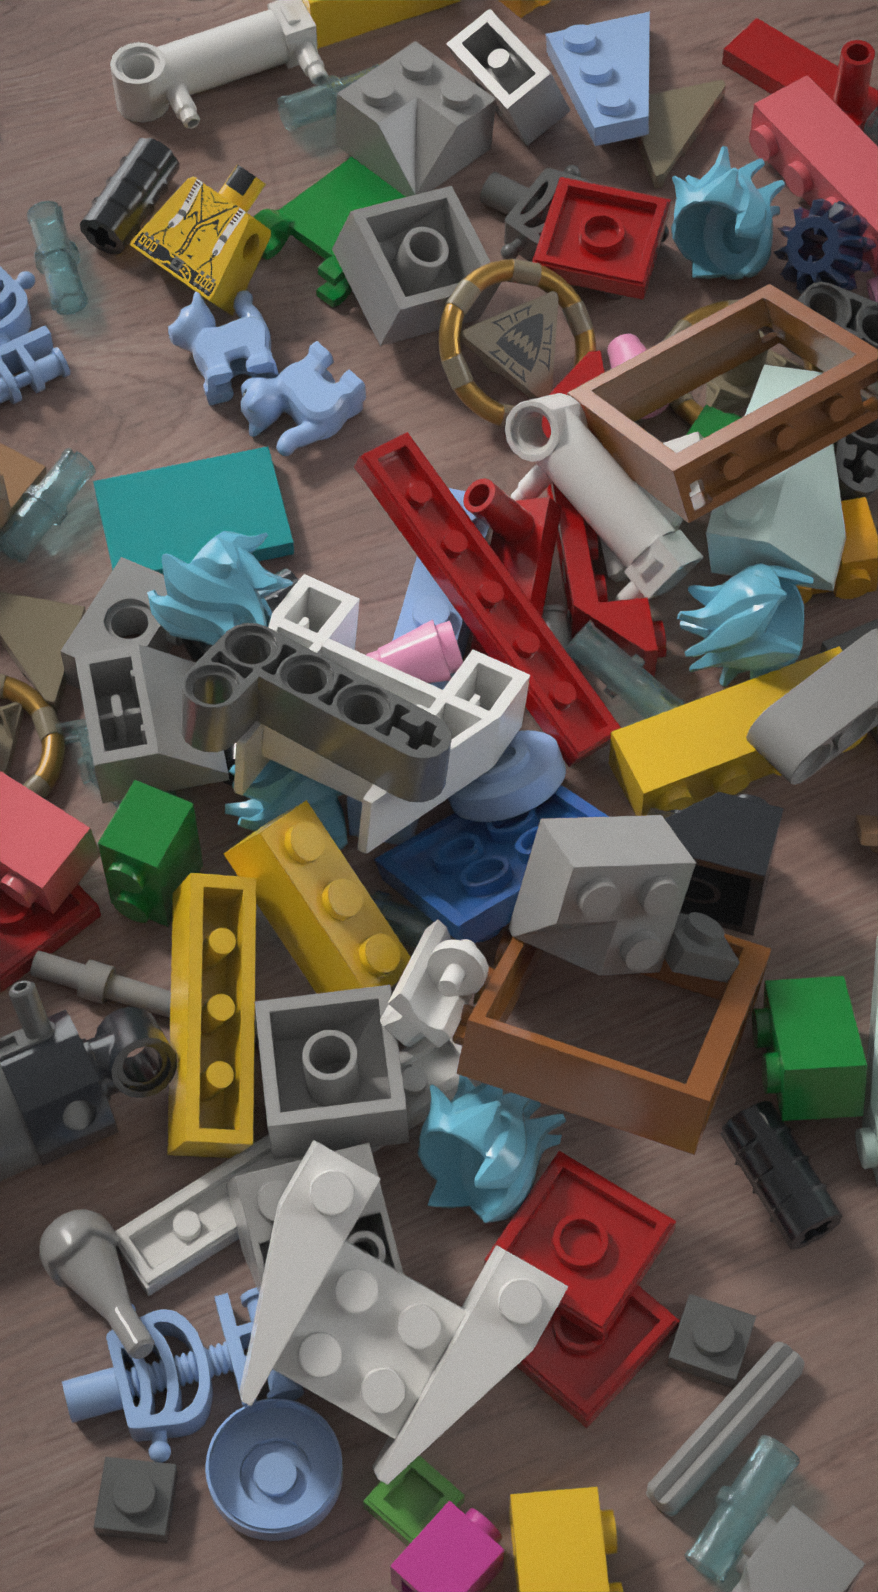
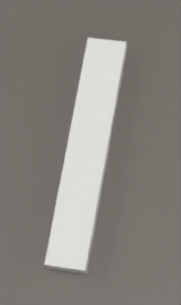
[115,1036,482,1297]

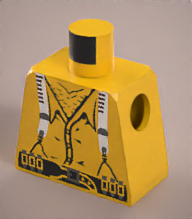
[129,164,271,315]

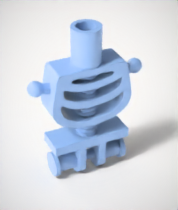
[0,266,70,404]
[62,1287,304,1463]

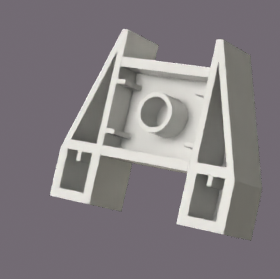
[234,574,530,854]
[239,1140,568,1485]

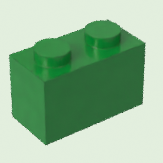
[98,780,203,927]
[752,976,867,1121]

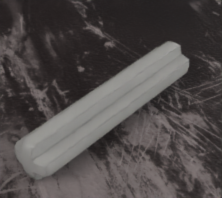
[646,1342,805,1516]

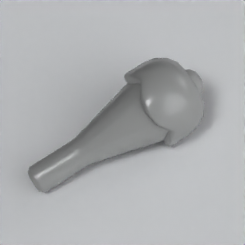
[39,1209,154,1359]

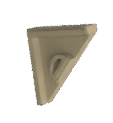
[635,79,726,189]
[0,592,86,713]

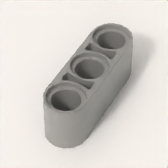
[746,628,878,785]

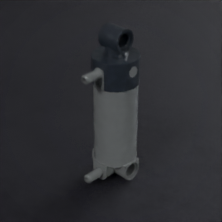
[0,980,177,1181]

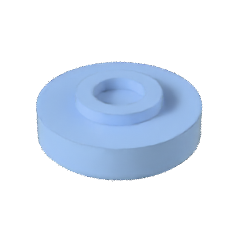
[448,730,566,822]
[205,1399,343,1541]

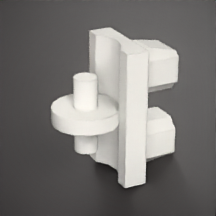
[380,920,489,1048]

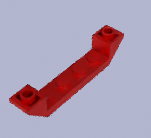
[541,350,667,684]

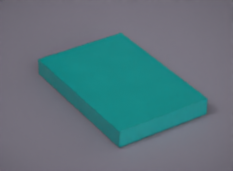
[93,446,295,575]

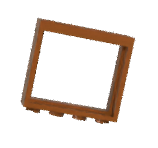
[568,284,878,523]
[452,930,772,1155]

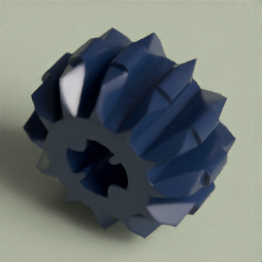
[773,199,877,294]

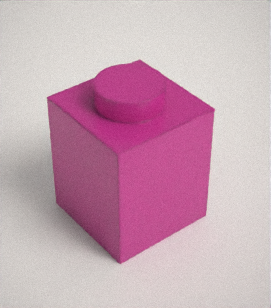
[390,1500,504,1592]

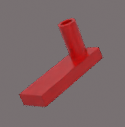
[722,18,878,133]
[463,478,562,656]

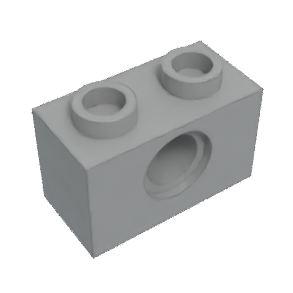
[447,9,570,146]
[60,557,183,689]

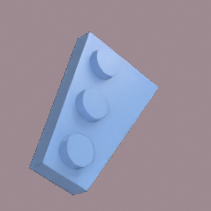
[546,12,650,146]

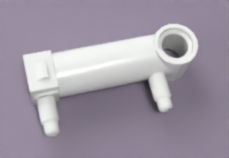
[110,0,328,129]
[505,393,704,601]

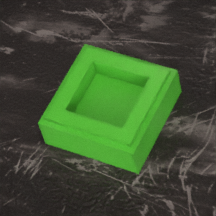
[363,1455,465,1547]

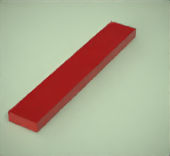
[353,432,621,768]

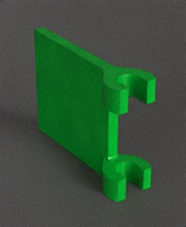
[254,157,406,308]

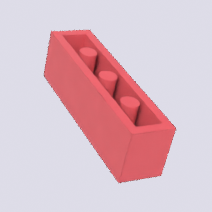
[749,75,878,275]
[0,771,100,914]

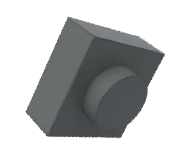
[664,912,740,983]
[667,1294,756,1389]
[93,1457,178,1543]

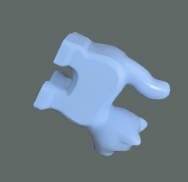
[168,290,279,405]
[241,341,366,456]

